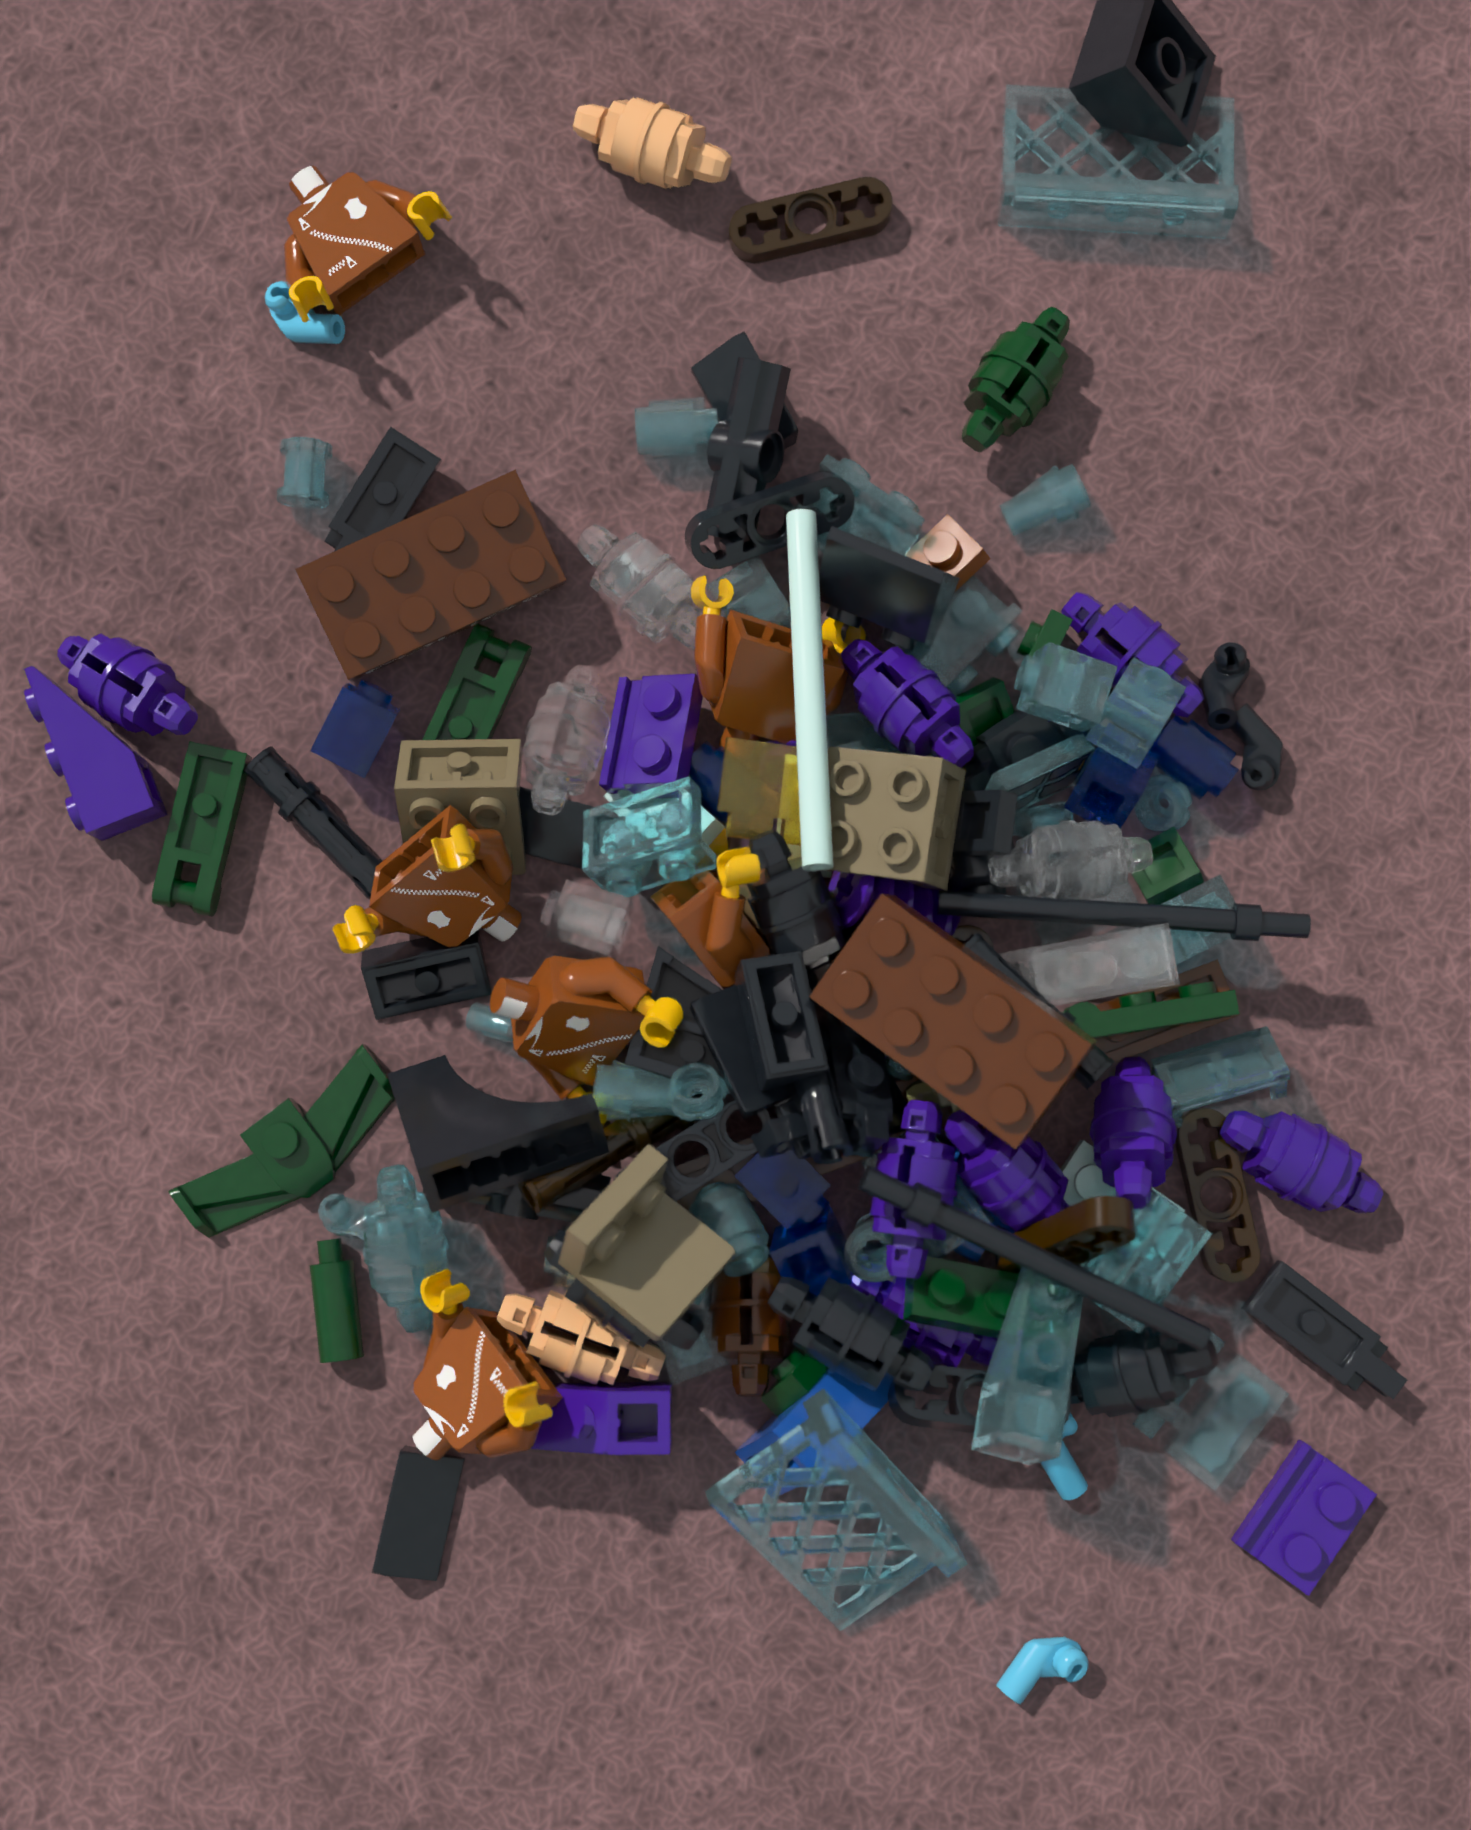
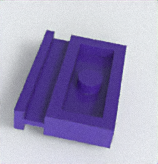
[599,673,703,794]
[1231,1439,1377,1596]

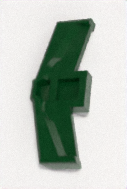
[168,1044,395,1238]

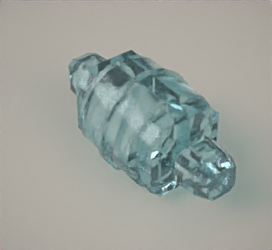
[362,1164,448,1333]

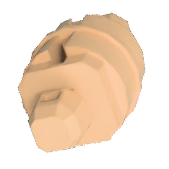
[573,97,732,189]
[496,1289,666,1385]

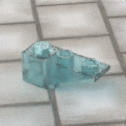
[971,1267,1083,1465]

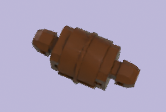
[709,1221,790,1397]

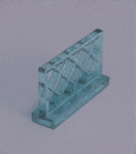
[998,85,1239,239]
[705,1388,968,1631]

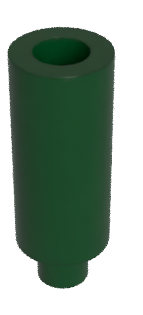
[309,1238,364,1363]

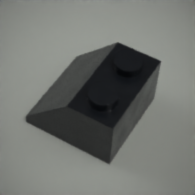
[1069,0,1216,147]
[819,526,960,651]

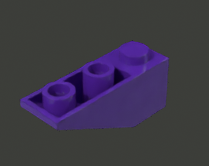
[24,666,168,841]
[531,1382,672,1455]

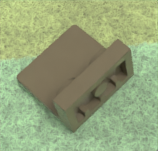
[394,739,526,875]
[825,747,965,891]
[558,1144,735,1341]

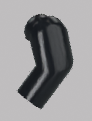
[1200,642,1250,730]
[1230,703,1283,791]

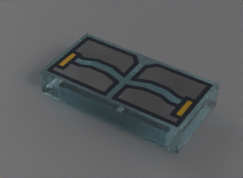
[985,733,1095,812]

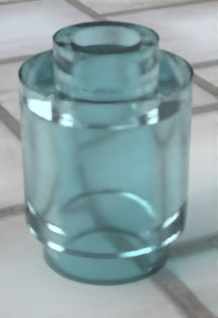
[635,397,718,460]
[689,1182,770,1277]

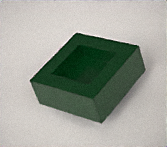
[1016,609,1073,683]
[956,677,1015,759]
[1121,827,1204,905]
[760,1347,828,1417]

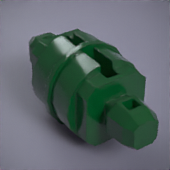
[962,307,1070,453]

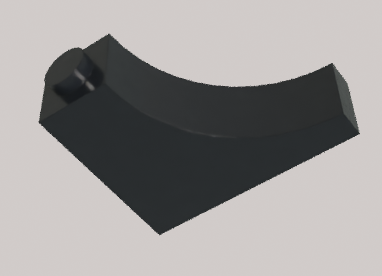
[388,1055,609,1213]

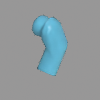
[265,281,345,344]
[1037,1409,1088,1501]
[996,1637,1089,1704]

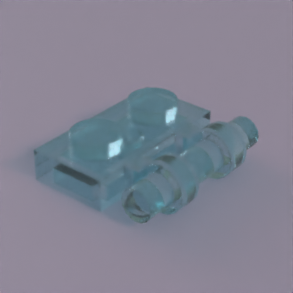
[1132,1331,1289,1491]

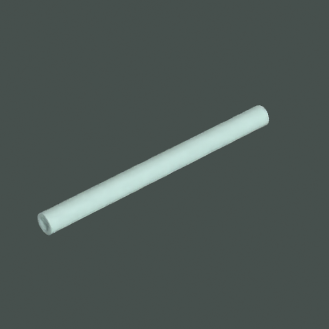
[786,509,833,871]

